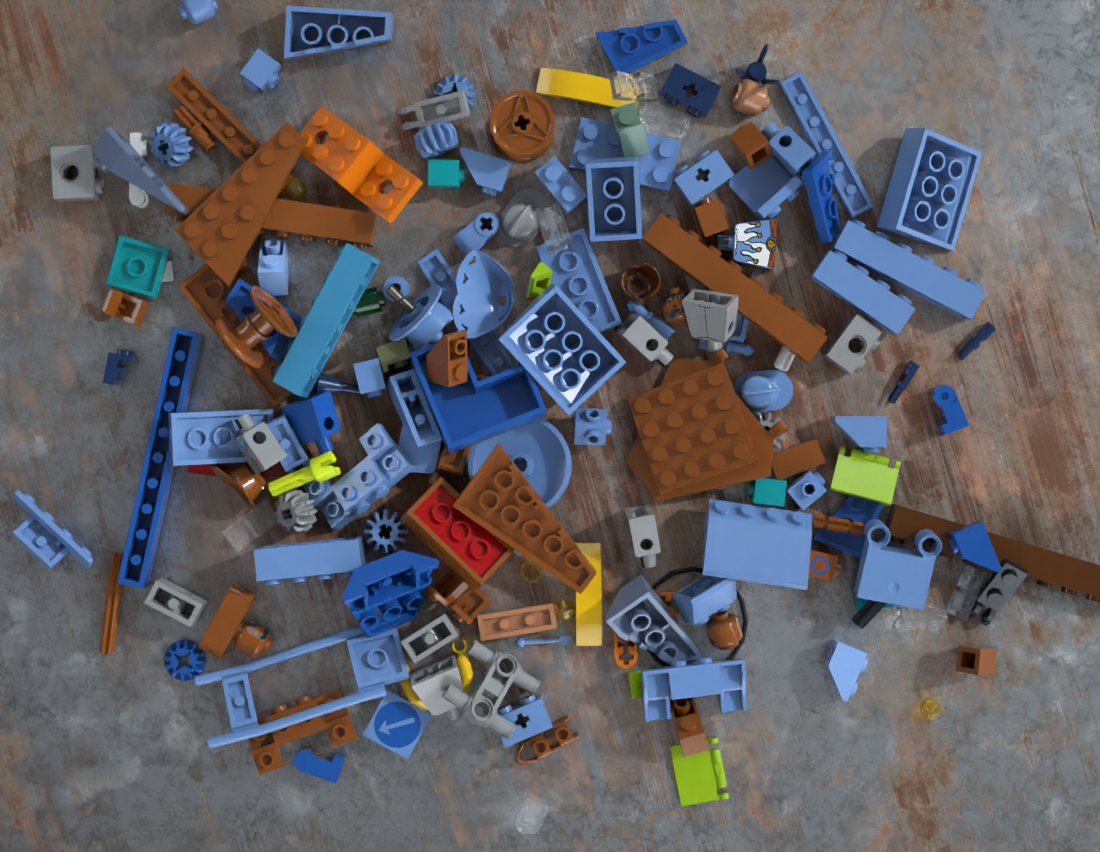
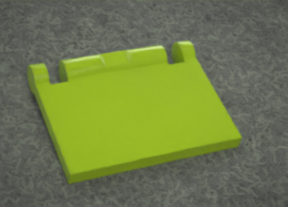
[830,445,901,506]
[670,737,729,807]

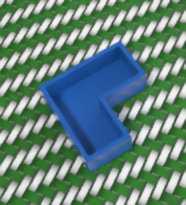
[409,342,547,455]

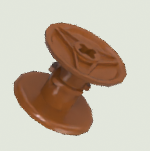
[490,90,555,162]
[215,286,298,368]

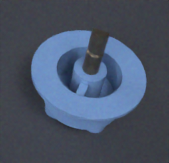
[386,284,453,350]

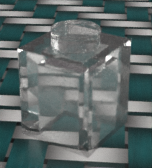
[514,791,550,836]

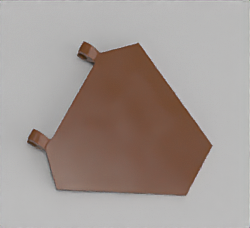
[626,348,789,502]

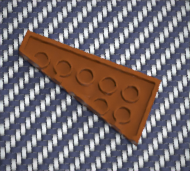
[175,121,307,287]
[178,257,293,407]
[453,442,596,594]

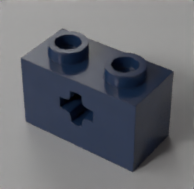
[660,63,721,118]

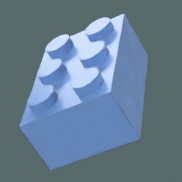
[585,157,642,242]

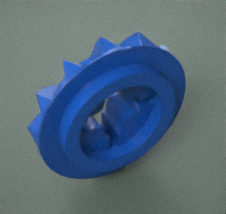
[163,640,205,681]

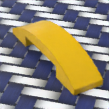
[536,68,641,109]
[575,543,602,646]

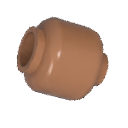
[730,79,770,117]

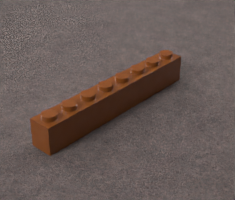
[165,182,377,250]
[642,213,828,365]

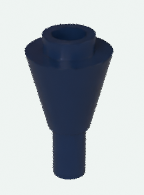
[311,372,359,395]

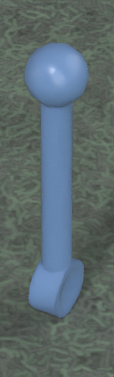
[515,634,569,648]

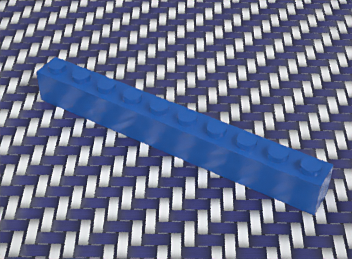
[117,327,204,588]

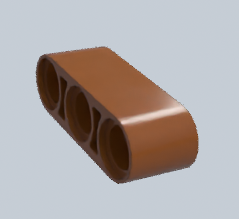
[198,582,257,660]

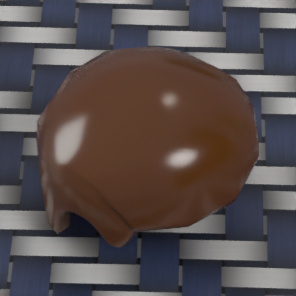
[619,262,661,303]

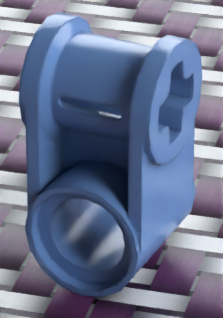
[452,212,501,256]

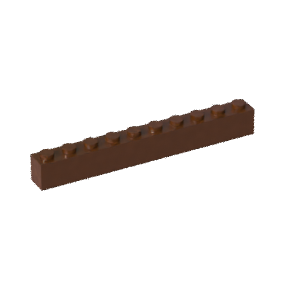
[885,504,1100,603]

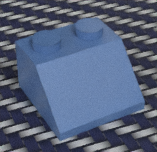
[671,575,737,625]

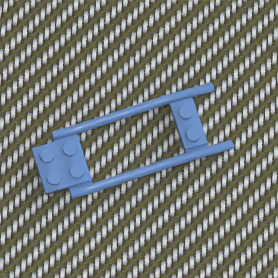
[194,626,409,749]

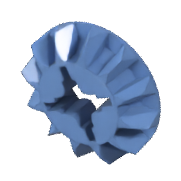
[434,74,475,110]

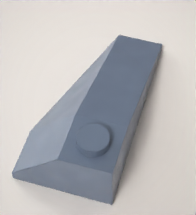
[92,126,190,215]
[605,575,703,664]

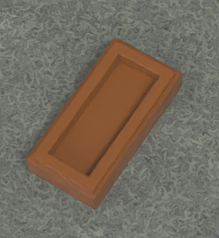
[772,438,825,479]

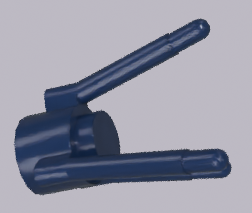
[736,44,781,86]

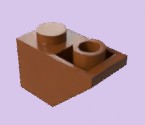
[426,330,468,387]
[670,697,709,757]

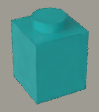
[428,159,465,189]
[747,478,787,507]

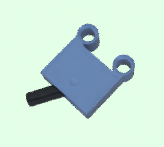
[852,519,942,629]

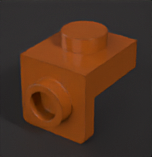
[102,288,149,327]
[426,569,469,608]
[451,586,491,625]

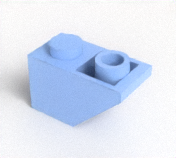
[257,238,289,296]
[824,639,868,701]

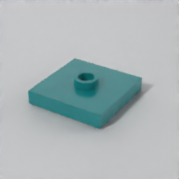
[106,235,171,299]

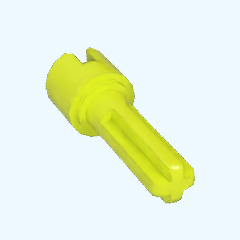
[268,451,341,497]

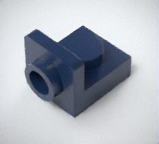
[103,349,139,385]

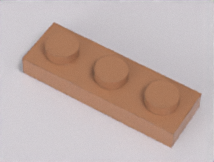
[477,602,557,641]

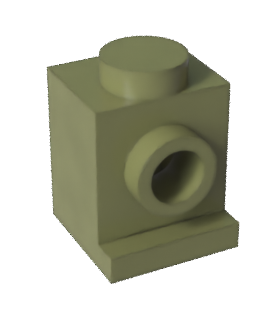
[376,338,416,373]

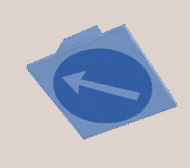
[363,690,432,759]

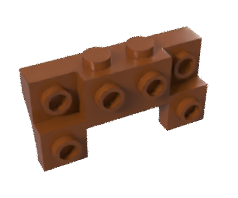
[248,687,358,775]

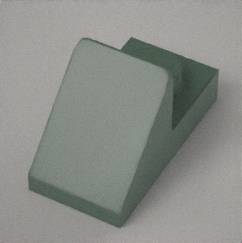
[610,102,649,157]

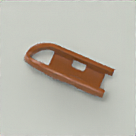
[515,715,580,765]

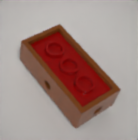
[400,477,515,591]

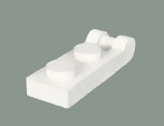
[129,133,150,208]

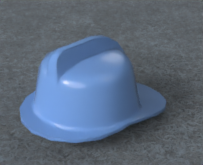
[733,370,793,413]

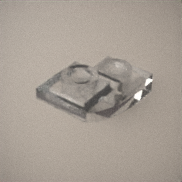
[609,71,661,102]

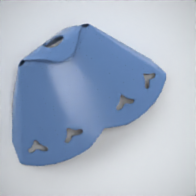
[453,249,515,339]

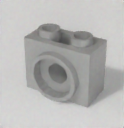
[50,145,104,202]

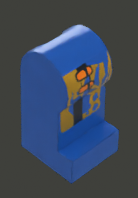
[930,385,969,436]
[294,746,346,784]

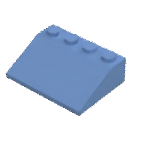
[877,128,982,251]
[498,284,626,415]
[702,499,812,590]

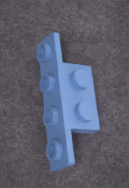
[12,490,93,570]

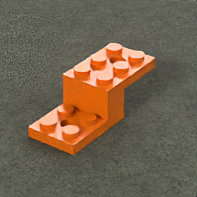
[299,105,423,224]

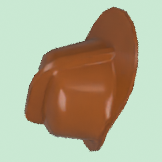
[209,464,266,509]

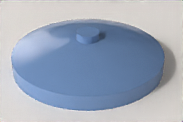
[468,418,572,508]

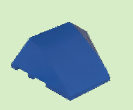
[342,550,439,638]

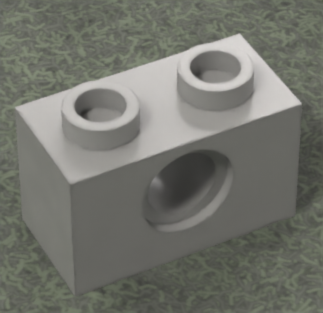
[823,314,882,374]
[144,577,208,627]
[401,611,460,664]

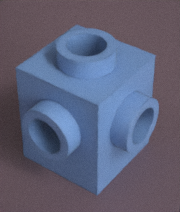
[574,408,611,445]

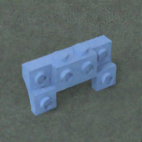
[303,423,415,530]
[640,657,747,722]

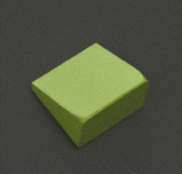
[526,262,553,299]
[628,668,653,699]

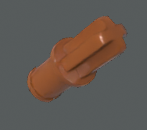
[172,106,217,153]

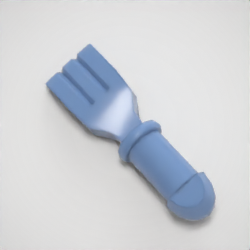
[627,300,676,340]
[698,339,754,356]

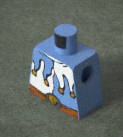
[717,219,777,271]

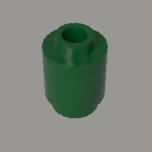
[351,287,386,317]

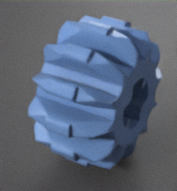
[414,121,459,159]
[147,123,193,167]
[364,509,408,553]

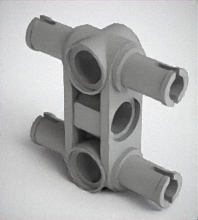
[442,640,540,739]

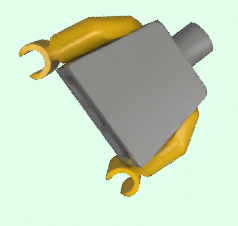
[401,639,473,720]

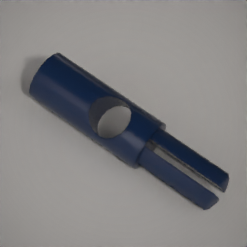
[956,322,996,360]
[887,360,920,404]

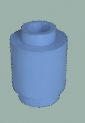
[383,276,411,303]

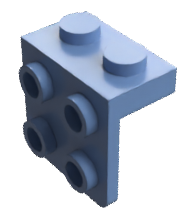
[728,156,803,221]

